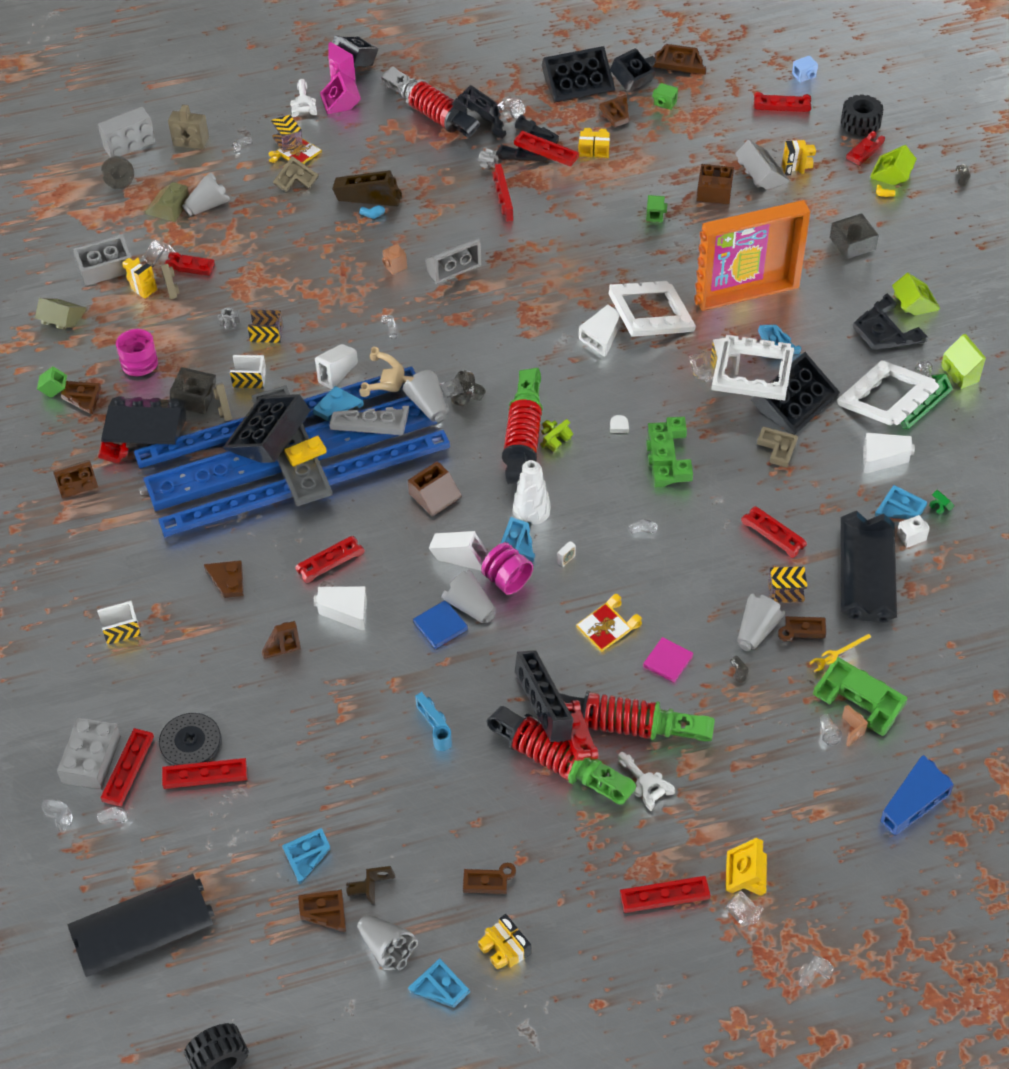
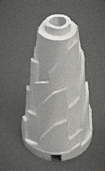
[513,460,551,525]

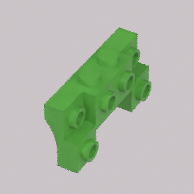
[646,416,693,488]
[813,657,908,737]

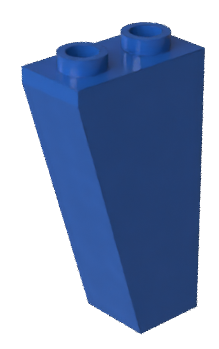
[880,755,954,836]

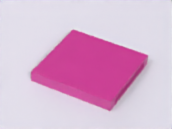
[643,637,693,683]

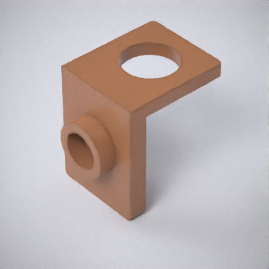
[842,705,868,747]

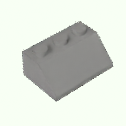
[735,139,790,190]
[426,239,481,284]

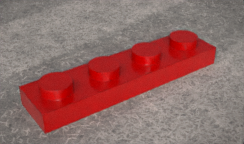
[514,131,579,167]
[492,164,513,222]
[100,728,154,807]
[162,758,247,789]
[620,876,711,913]

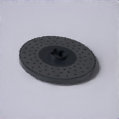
[159,713,221,765]

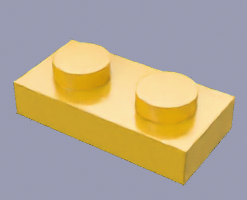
[284,436,327,467]

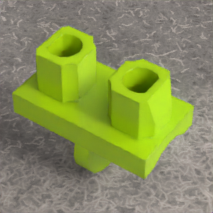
[539,419,574,452]

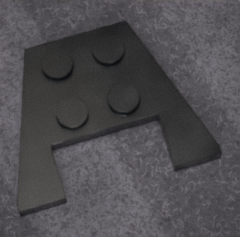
[451,85,507,139]
[495,114,559,161]
[853,293,928,350]

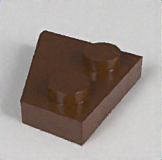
[599,95,629,128]
[61,381,101,414]
[204,560,244,598]
[262,621,301,659]
[298,889,346,932]

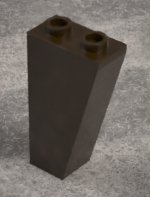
[332,170,402,207]

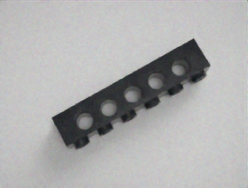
[514,650,574,742]

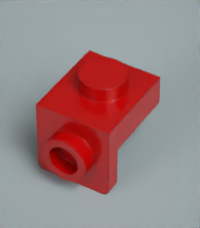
[98,442,128,464]

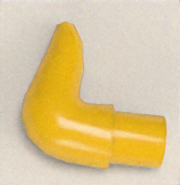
[876,184,895,197]

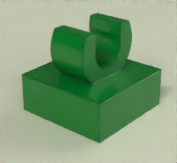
[929,490,955,515]

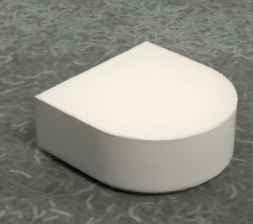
[610,415,629,433]

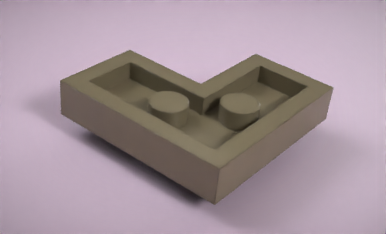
[273,156,319,193]
[160,264,179,299]
[213,383,232,421]
[757,427,798,468]

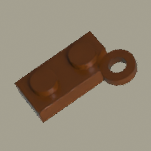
[778,616,826,641]
[463,862,516,894]

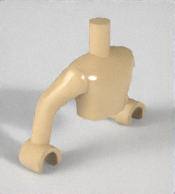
[360,347,414,397]

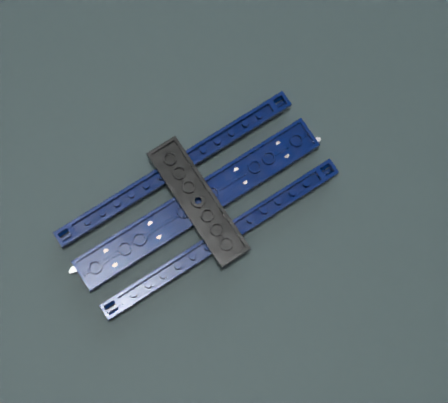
[134,366,450,538]

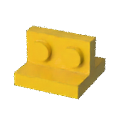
[726,838,767,896]

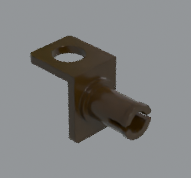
[346,866,395,905]

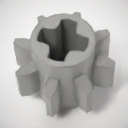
[478,148,498,170]
[218,307,240,329]

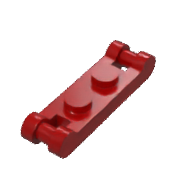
[754,92,812,112]
[741,506,807,558]
[295,536,365,583]
[565,700,598,761]

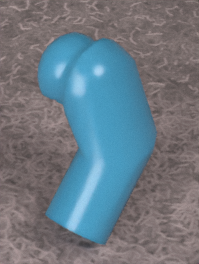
[359,205,385,219]

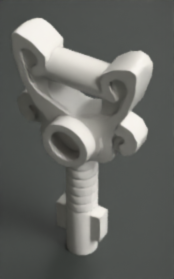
[291,79,317,117]
[617,752,675,811]

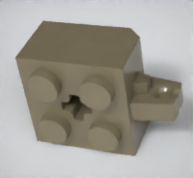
[168,104,209,149]

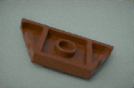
[653,44,706,75]

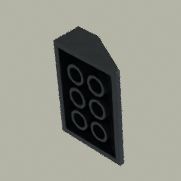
[541,46,616,103]
[750,352,840,435]
[223,394,311,463]
[101,396,186,445]

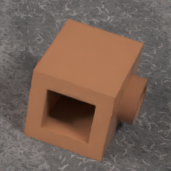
[382,244,407,275]

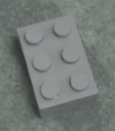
[98,107,156,159]
[73,235,132,286]
[57,718,121,790]

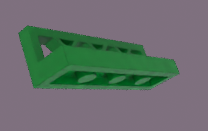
[901,374,953,429]

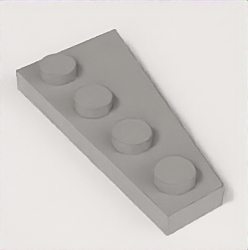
[330,406,409,435]

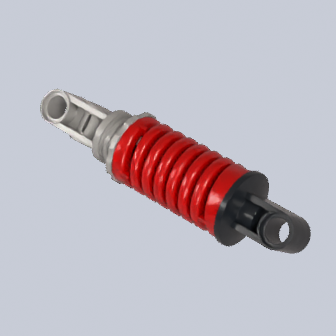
[381,66,481,138]

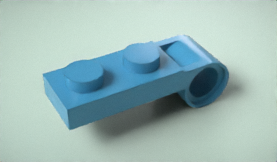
[415,692,452,751]

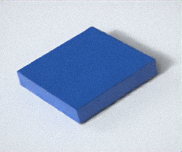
[413,601,468,649]

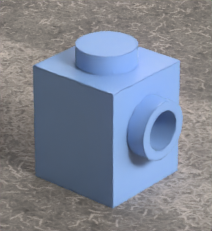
[792,55,818,83]

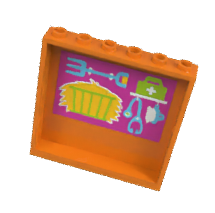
[694,200,810,311]

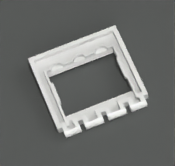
[608,281,696,337]
[712,335,794,401]
[837,360,939,426]

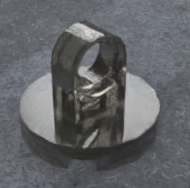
[101,156,134,189]
[450,370,486,406]

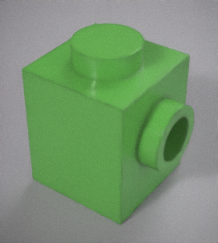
[652,83,678,110]
[646,195,668,222]
[37,366,67,398]

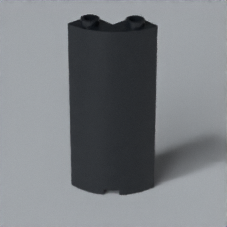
[841,510,897,623]
[67,873,215,977]

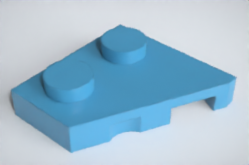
[758,324,802,354]
[313,386,364,421]
[875,485,927,519]
[500,517,535,562]
[282,828,331,884]
[408,958,470,1008]

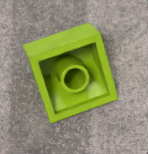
[870,145,917,185]
[892,272,941,316]
[941,334,986,389]

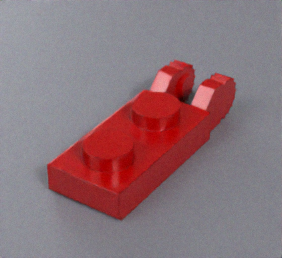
[846,131,885,166]
[164,252,215,276]

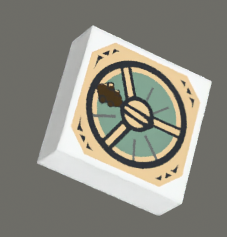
[557,541,576,568]

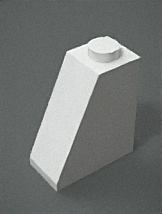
[579,305,621,357]
[315,344,358,389]
[864,433,915,474]
[429,531,489,571]
[314,587,367,630]

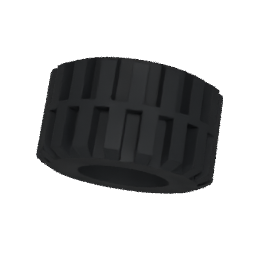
[841,94,884,136]
[184,1023,249,1069]

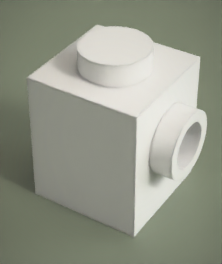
[897,515,929,548]

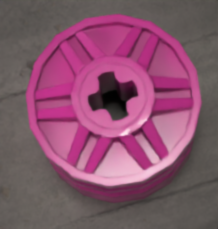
[116,329,158,376]
[481,542,533,595]

